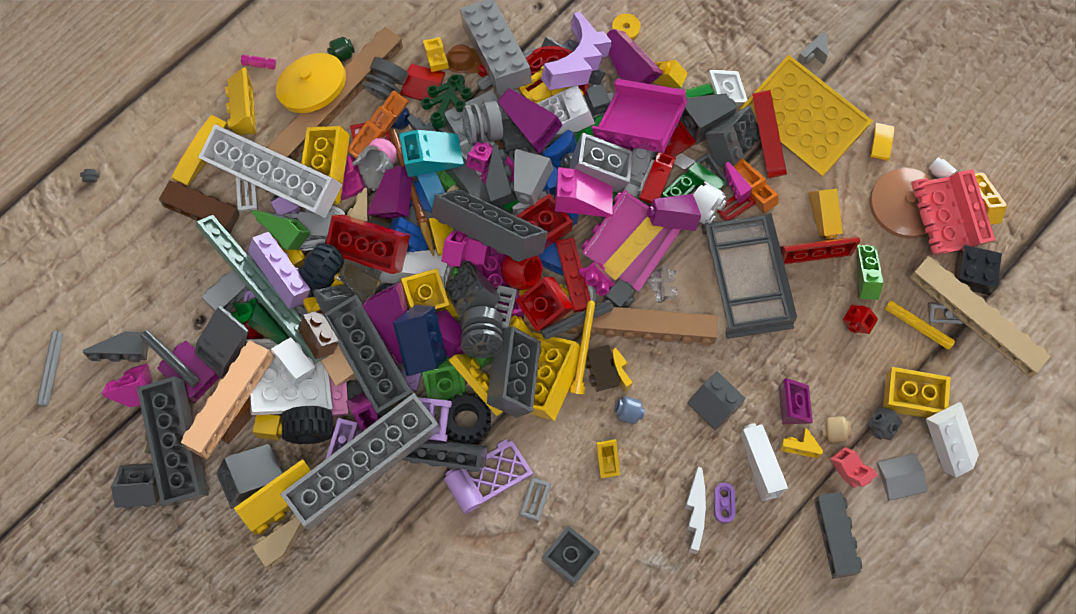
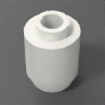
[929,157,957,179]

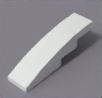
[685,467,706,554]

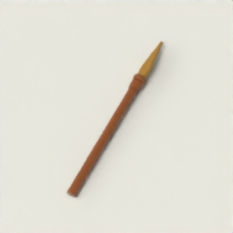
[390,129,434,256]

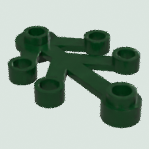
[421,74,472,129]

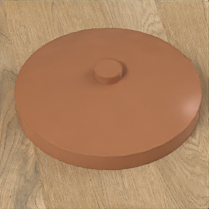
[870,168,934,239]

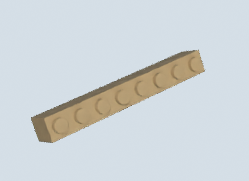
[909,256,1051,377]

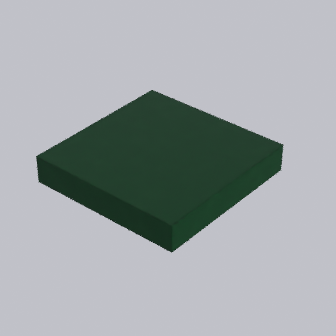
[248,302,287,345]

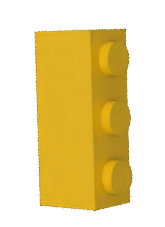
[225,67,256,135]

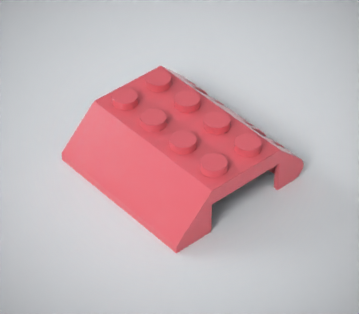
[911,169,995,256]

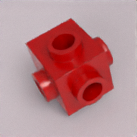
[843,305,878,334]

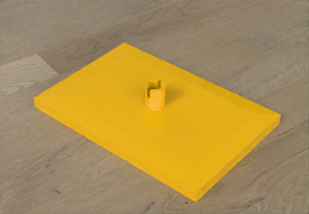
[740,54,873,177]

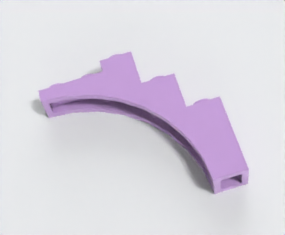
[541,12,612,90]

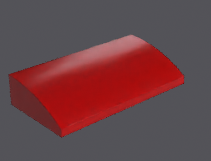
[780,236,860,265]

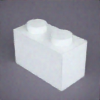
[271,337,315,387]

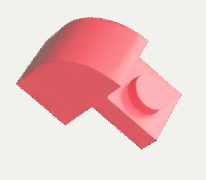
[830,447,878,488]

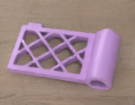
[444,439,533,514]

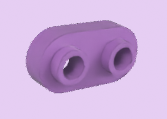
[714,483,736,524]

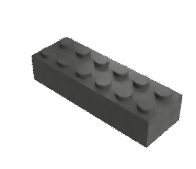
[431,189,548,261]
[323,295,414,417]
[137,376,209,506]

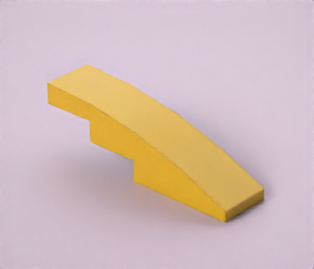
[171,115,228,187]

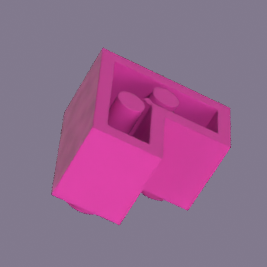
[441,230,490,267]

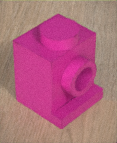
[466,142,493,174]

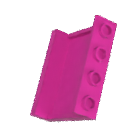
[592,79,688,153]
[581,190,682,292]

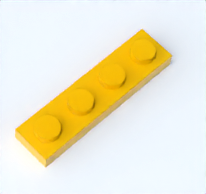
[604,217,664,281]

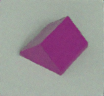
[778,378,813,425]

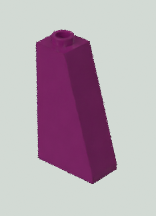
[607,29,663,84]
[498,88,563,154]
[362,282,409,364]

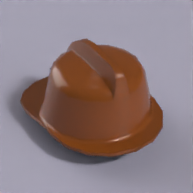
[445,44,483,73]

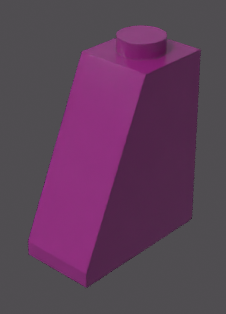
[367,166,412,219]
[647,194,701,231]
[436,310,465,358]
[346,392,379,432]

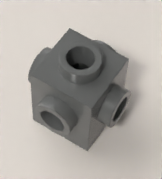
[867,407,903,441]

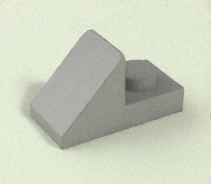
[797,32,828,65]

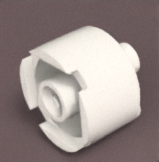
[693,181,727,225]

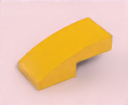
[423,37,449,72]
[871,123,894,161]
[612,348,633,392]

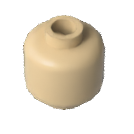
[822,416,852,443]

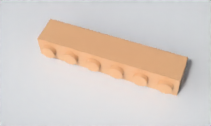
[181,340,274,459]

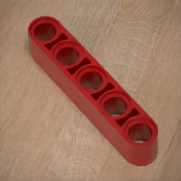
[752,90,787,179]

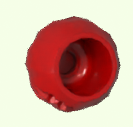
[500,255,543,290]

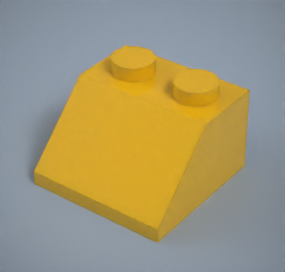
[400,268,450,311]

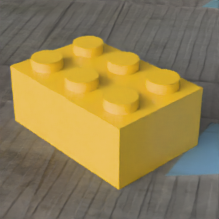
[883,367,951,418]

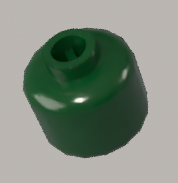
[327,37,355,62]

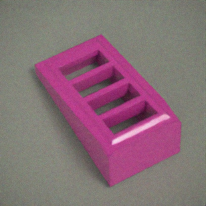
[724,162,752,204]

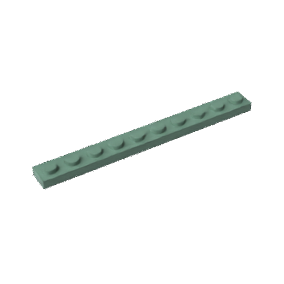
[196,215,328,364]

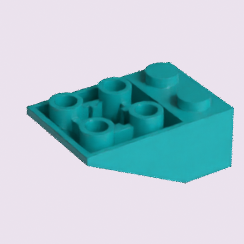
[399,130,464,177]

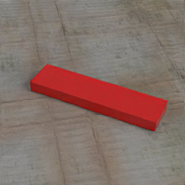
[555,237,591,313]

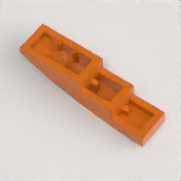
[348,91,409,158]

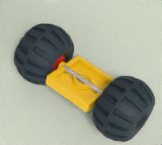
[299,243,392,303]

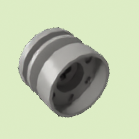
[462,101,503,145]

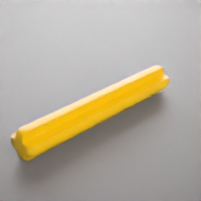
[885,300,955,350]

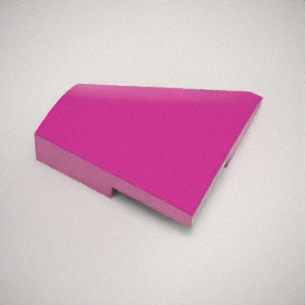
[340,155,365,201]

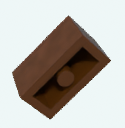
[298,310,339,359]

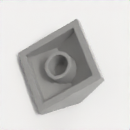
[877,454,927,501]

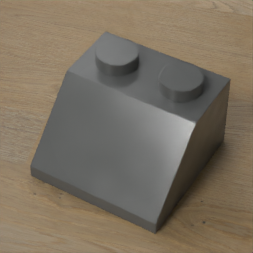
[687,371,746,430]
[111,463,159,508]

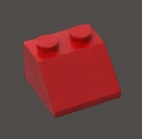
[516,277,574,332]

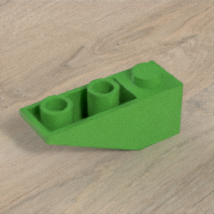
[251,210,311,250]
[857,245,884,300]

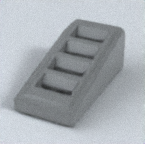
[493,285,517,329]

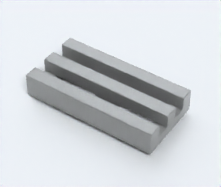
[520,477,551,523]

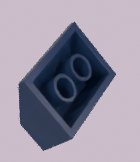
[393,305,447,376]

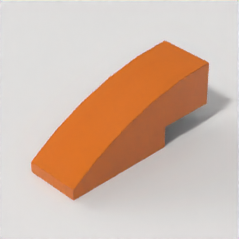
[733,158,779,213]

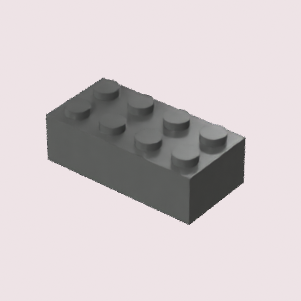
[487,326,541,418]

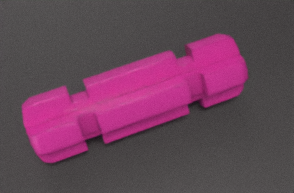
[240,54,276,69]

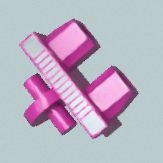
[579,262,615,296]

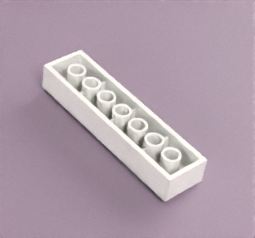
[198,124,342,219]

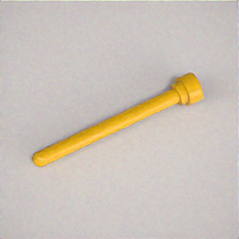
[569,300,595,394]

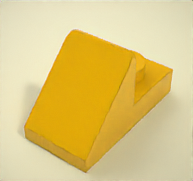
[779,428,823,459]

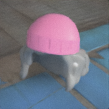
[352,138,397,191]

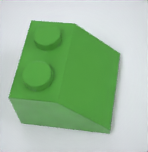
[422,356,467,400]

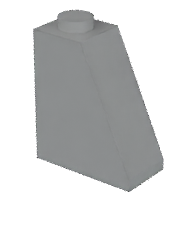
[514,149,553,206]

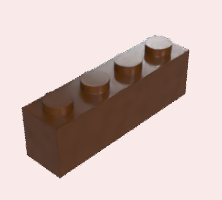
[159,180,240,234]

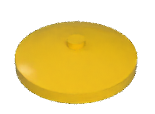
[276,53,346,113]

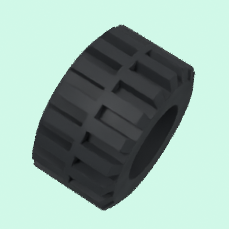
[446,392,491,444]
[281,406,333,444]

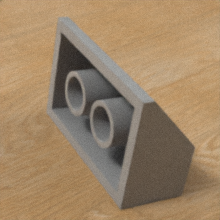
[570,133,633,193]

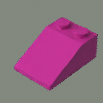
[554,167,613,217]

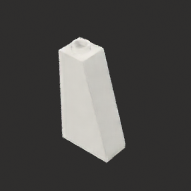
[374,250,452,289]
[740,423,788,502]

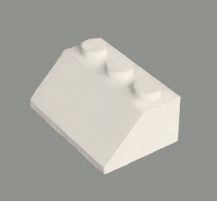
[926,402,979,477]

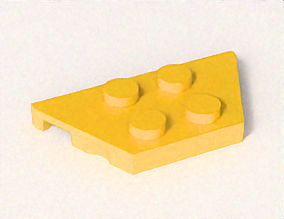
[449,354,503,416]

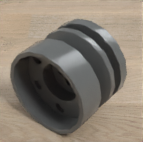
[361,57,409,100]
[461,306,503,358]

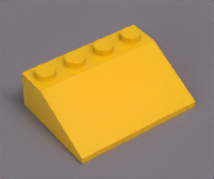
[530,332,580,421]

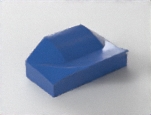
[542,130,577,168]

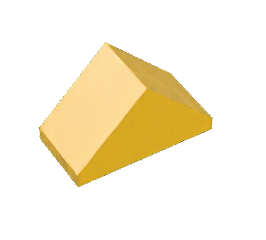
[595,439,620,479]

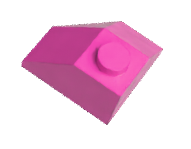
[102,364,151,408]

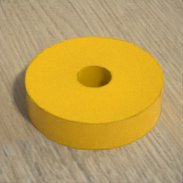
[612,14,641,40]

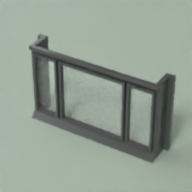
[702,213,797,339]

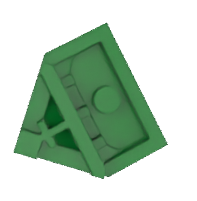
[231,297,258,324]

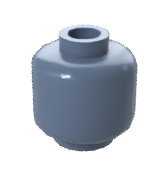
[614,396,645,424]

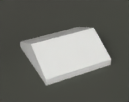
[708,70,747,106]

